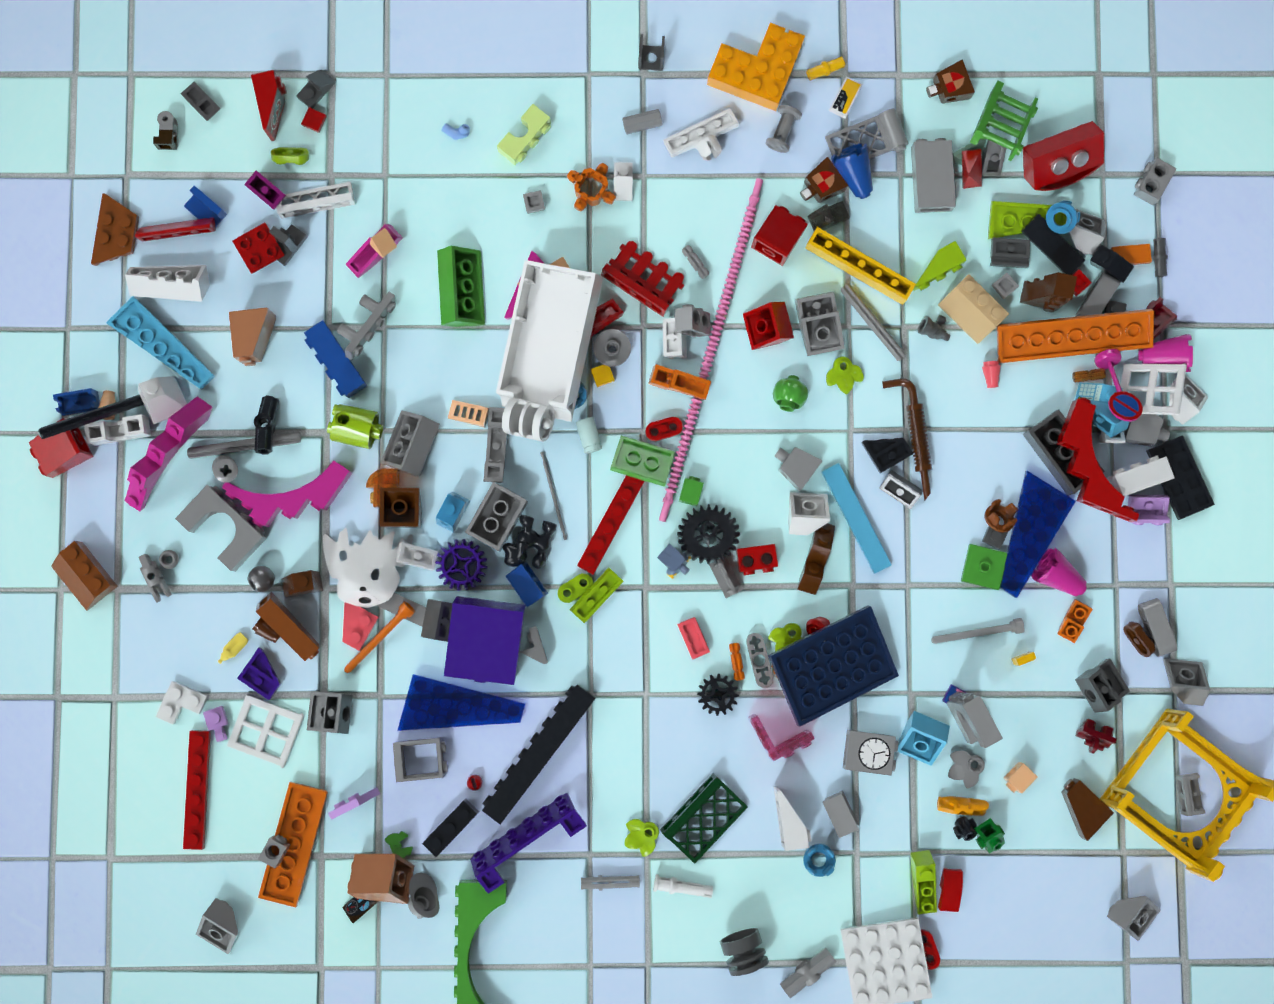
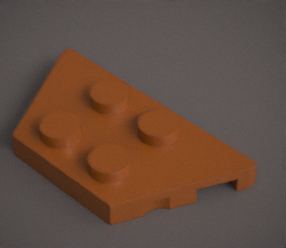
[91,193,139,266]

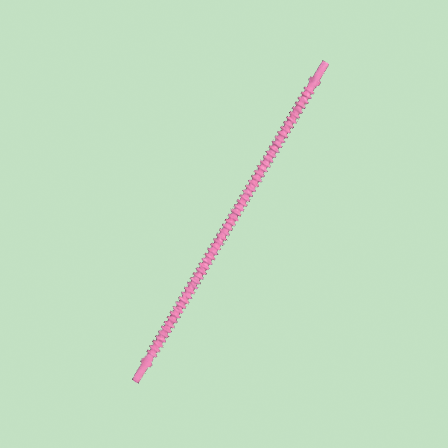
[659,178,763,522]

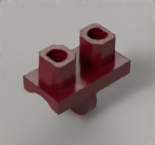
[1075,719,1117,754]

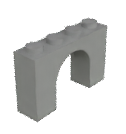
[175,485,267,572]
[947,691,1003,748]

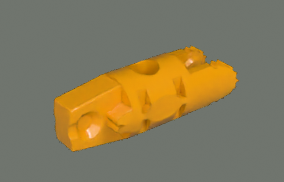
[937,796,989,816]

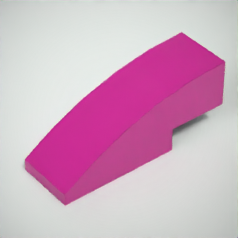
[345,224,403,278]

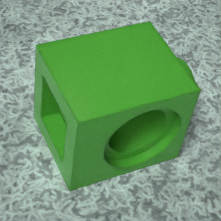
[678,476,704,507]

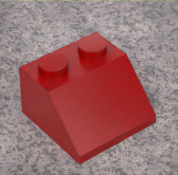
[743,302,794,350]

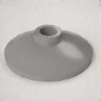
[593,329,631,367]

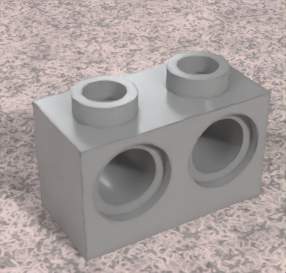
[1133,158,1177,206]
[675,304,711,338]

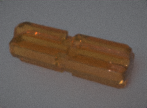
[1072,368,1106,383]

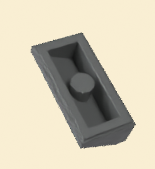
[879,470,923,509]

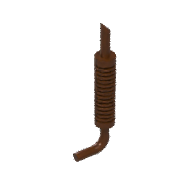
[882,378,933,501]

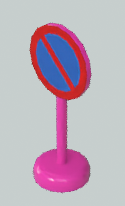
[1094,349,1143,422]

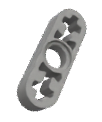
[746,633,773,688]

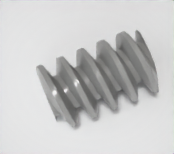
[212,455,238,483]

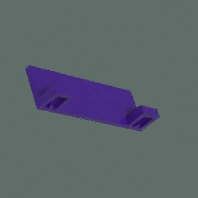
[470,793,587,894]

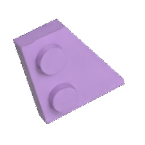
[328,787,380,820]

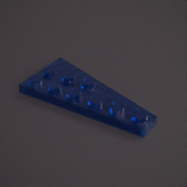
[1000,471,1076,598]
[397,674,526,731]

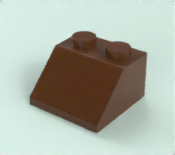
[379,487,422,528]

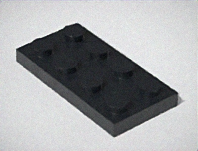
[1146,435,1215,520]

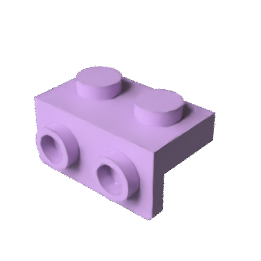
[1128,495,1170,525]

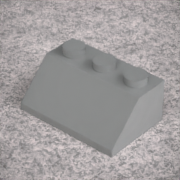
[380,410,440,477]

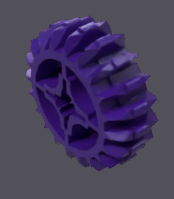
[435,539,488,591]

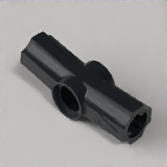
[254,395,280,455]

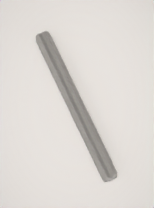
[187,432,302,459]

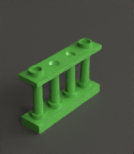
[970,80,1038,161]

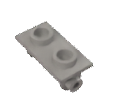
[709,556,743,598]

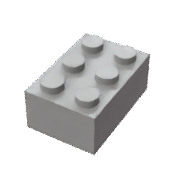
[465,482,528,552]

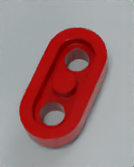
[645,417,683,442]
[921,929,940,970]

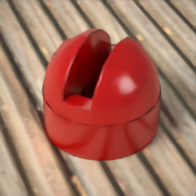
[467,774,483,791]

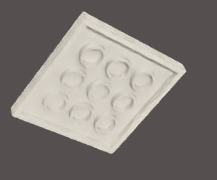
[840,917,933,1004]

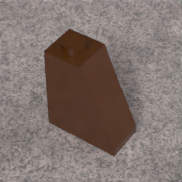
[281,570,323,598]
[1061,778,1114,841]

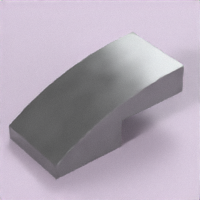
[180,81,221,121]

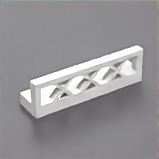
[276,181,356,219]

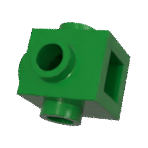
[974,818,1005,854]

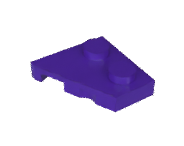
[237,647,281,700]

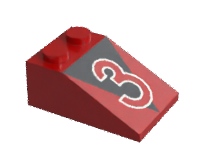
[251,70,287,141]

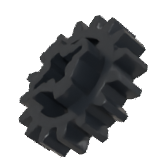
[697,673,739,716]

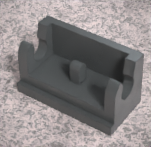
[421,599,452,642]

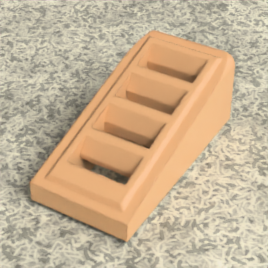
[448,400,489,428]

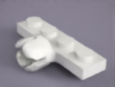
[663,108,739,161]

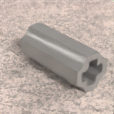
[622,109,663,135]

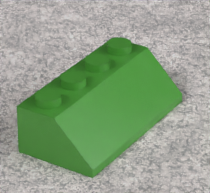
[437,245,485,327]

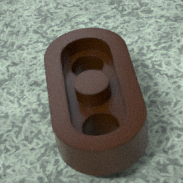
[1123,621,1155,657]

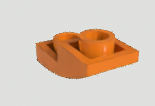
[1057,599,1093,644]

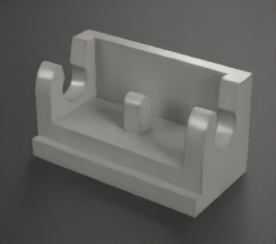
[1175,773,1205,816]
[822,790,859,838]

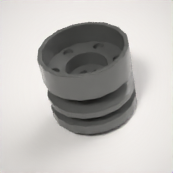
[719,928,769,976]

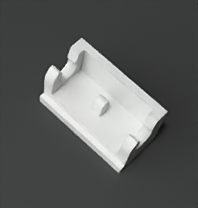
[663,318,687,359]

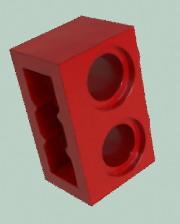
[735,544,778,576]

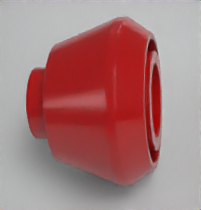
[806,616,830,635]

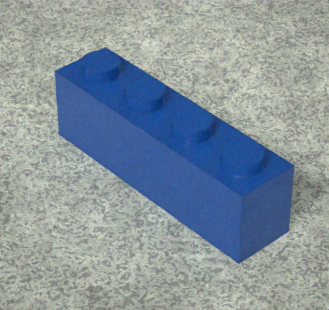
[304,320,367,398]

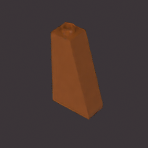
[255,592,319,661]

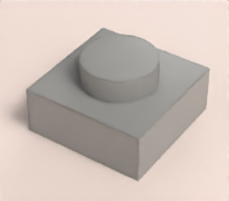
[523,190,545,214]
[991,272,1019,300]

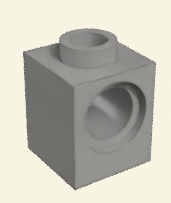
[258,835,291,868]

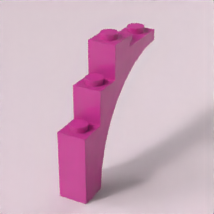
[124,396,213,512]
[221,460,353,528]

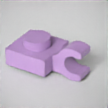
[203,706,229,742]

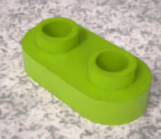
[270,147,309,165]
[557,573,593,603]

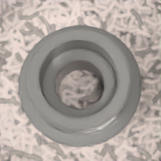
[159,550,179,569]

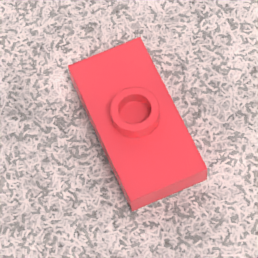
[677,617,710,660]

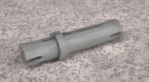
[581,875,640,891]

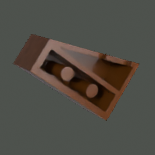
[1019,272,1077,313]

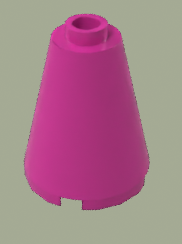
[1138,334,1193,372]
[1031,548,1087,596]

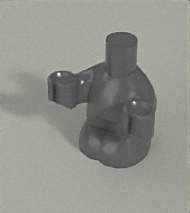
[918,315,951,341]

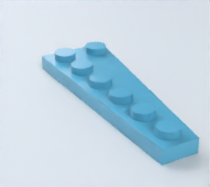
[106,296,215,390]

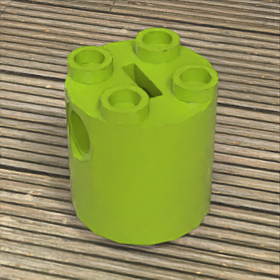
[327,404,383,449]

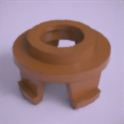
[984,499,1018,532]

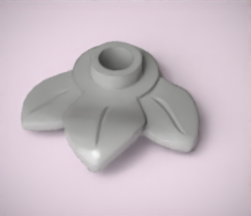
[948,750,985,789]

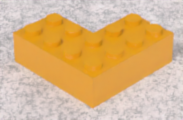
[707,22,805,111]

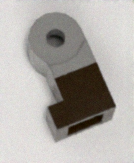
[153,111,178,150]

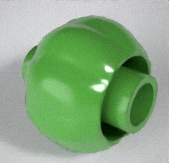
[772,375,808,412]

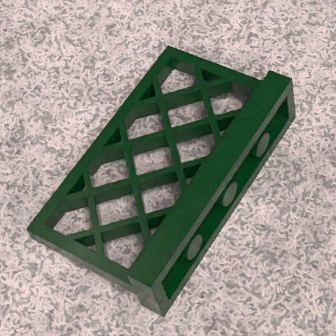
[660,773,748,864]

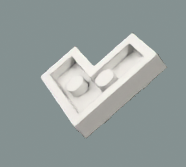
[155,681,208,725]

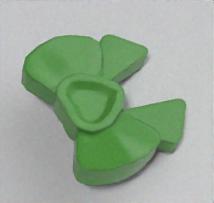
[385,831,413,858]

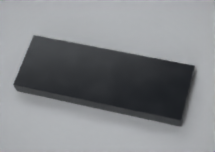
[1021,214,1086,275]

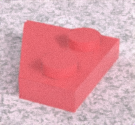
[342,602,379,651]

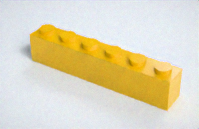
[805,227,916,305]

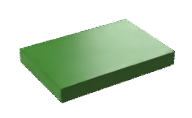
[610,435,675,487]

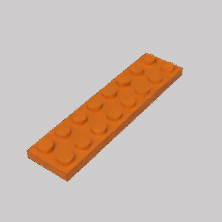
[997,309,1154,363]

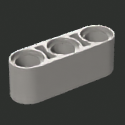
[1075,271,1121,317]
[1138,598,1177,657]

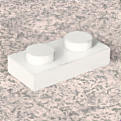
[396,542,438,571]

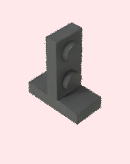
[269,224,308,266]

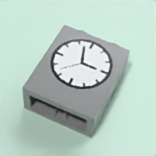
[842,730,898,776]

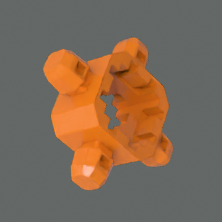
[567,163,616,212]

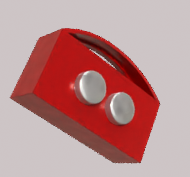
[1023,121,1104,191]

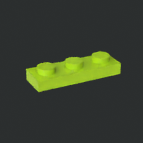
[569,567,624,623]

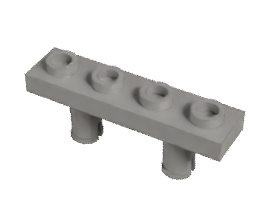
[337,291,396,360]

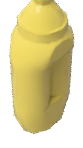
[218,632,249,664]

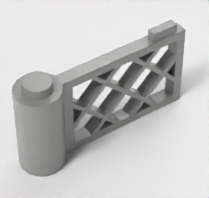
[825,108,909,160]

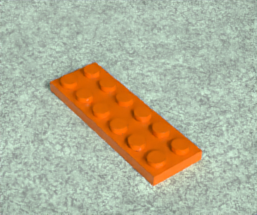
[258,782,328,908]

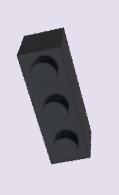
[422,798,480,857]

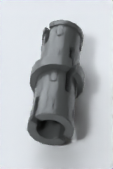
[1152,238,1168,277]

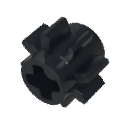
[953,816,977,841]

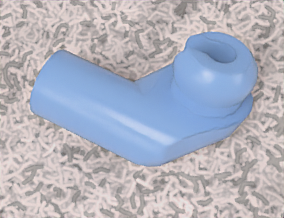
[441,123,470,140]

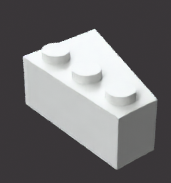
[1107,456,1174,496]

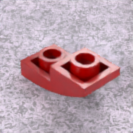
[938,868,963,912]

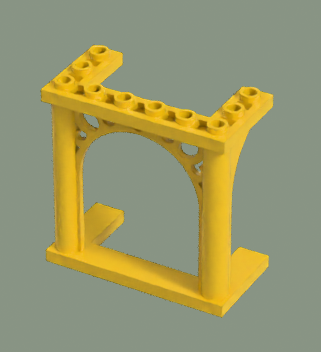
[1100,709,1274,882]

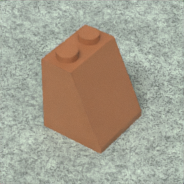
[229,307,276,366]
[347,854,415,904]

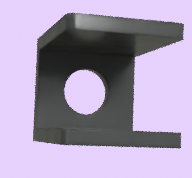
[638,34,665,71]

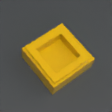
[591,365,615,388]
[1011,652,1036,666]

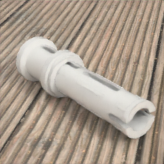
[653,874,713,898]

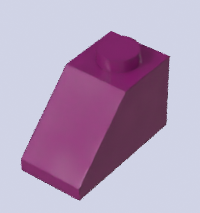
[244,170,286,210]

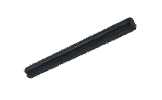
[38,394,144,439]

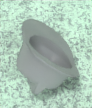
[408,872,440,919]

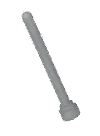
[931,618,1025,644]

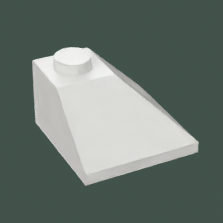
[1169,375,1209,425]
[138,376,187,425]
[788,492,830,535]

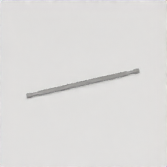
[540,451,567,540]

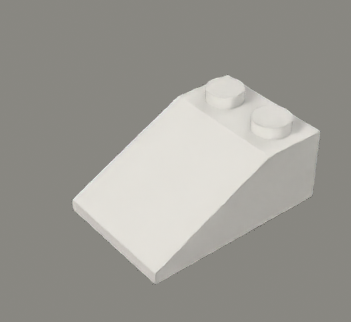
[773,787,812,851]

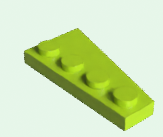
[987,201,1067,240]

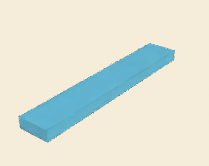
[821,463,892,574]

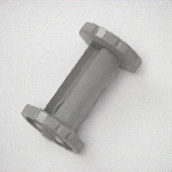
[765,105,802,153]

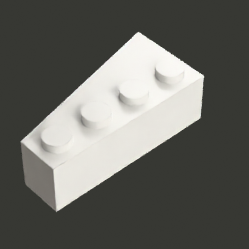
[125,265,210,302]

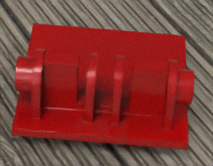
[232,222,285,274]

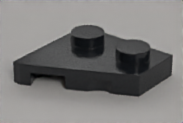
[861,438,913,474]

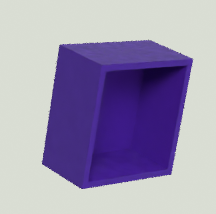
[444,596,526,685]

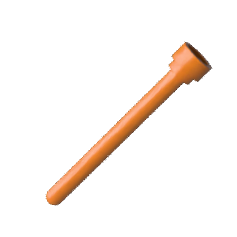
[344,601,415,673]

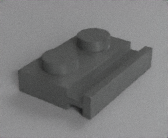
[990,238,1031,268]

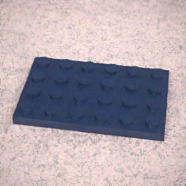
[768,605,899,727]

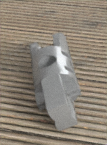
[138,554,172,603]

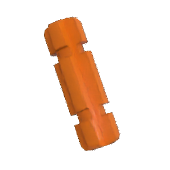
[729,643,745,681]

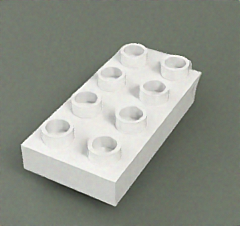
[496,260,603,442]

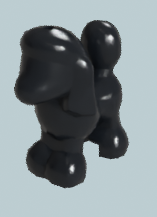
[502,514,557,569]

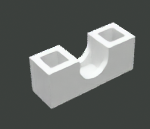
[84,414,151,446]

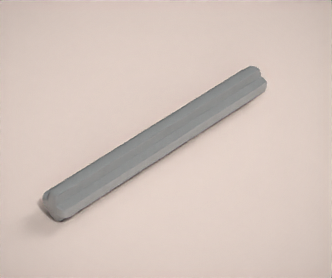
[840,284,906,362]

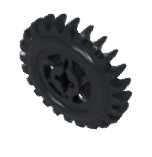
[677,504,740,564]

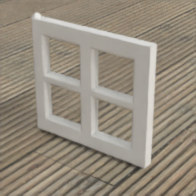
[1120,364,1187,416]
[227,695,304,769]

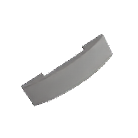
[483,407,507,483]

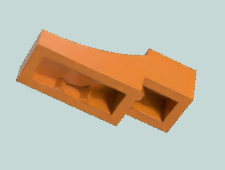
[648,364,711,400]

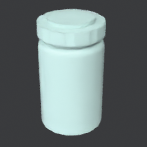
[576,417,603,454]

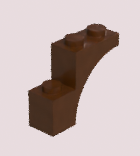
[797,523,835,595]

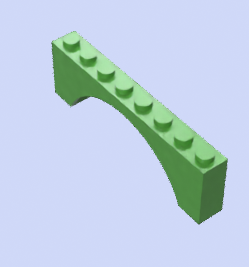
[454,880,507,1004]

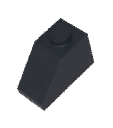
[1090,244,1134,283]

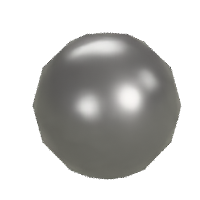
[247,565,275,592]

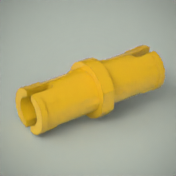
[806,56,845,81]

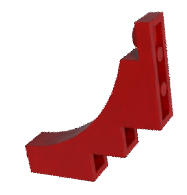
[1056,398,1139,523]

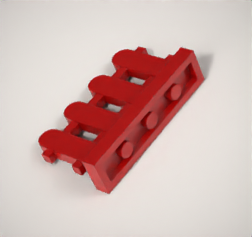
[601,241,685,317]

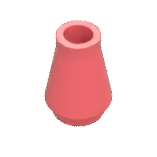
[982,360,1001,388]

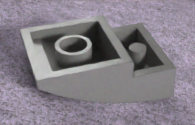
[795,292,845,356]

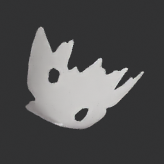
[323,527,413,608]

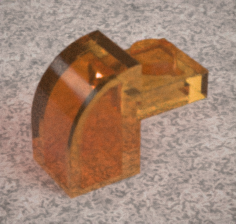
[366,469,400,508]

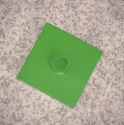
[960,544,1007,590]

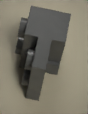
[1075,658,1130,713]
[306,691,353,734]

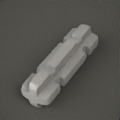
[682,245,710,279]

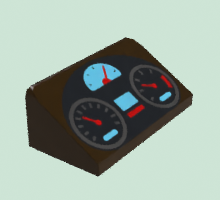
[342,897,379,924]

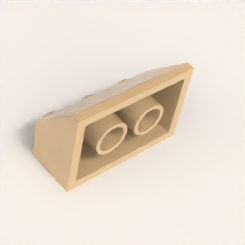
[938,274,1009,344]

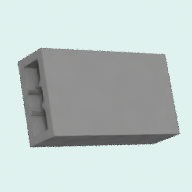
[911,138,956,213]

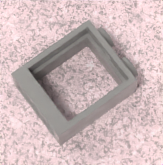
[393,737,448,783]

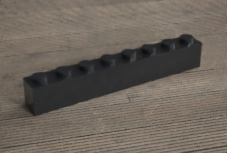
[482,684,596,825]

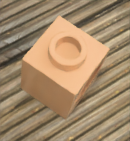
[1003,762,1038,794]

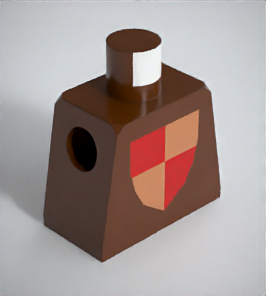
[926,60,975,104]
[800,157,848,203]

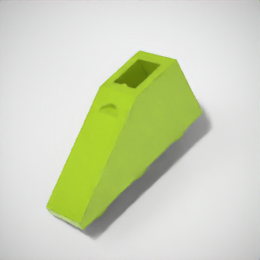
[913,241,967,291]
[910,850,937,915]

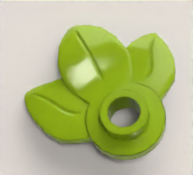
[826,356,864,394]
[768,623,802,651]
[624,819,659,857]

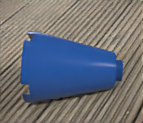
[831,143,873,199]

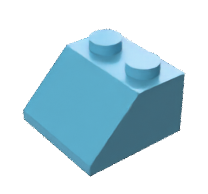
[897,711,950,766]

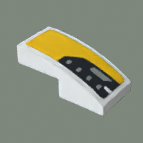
[829,76,863,119]

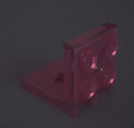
[748,714,815,761]

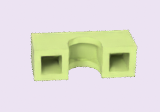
[497,104,551,166]

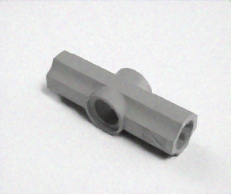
[780,947,837,999]

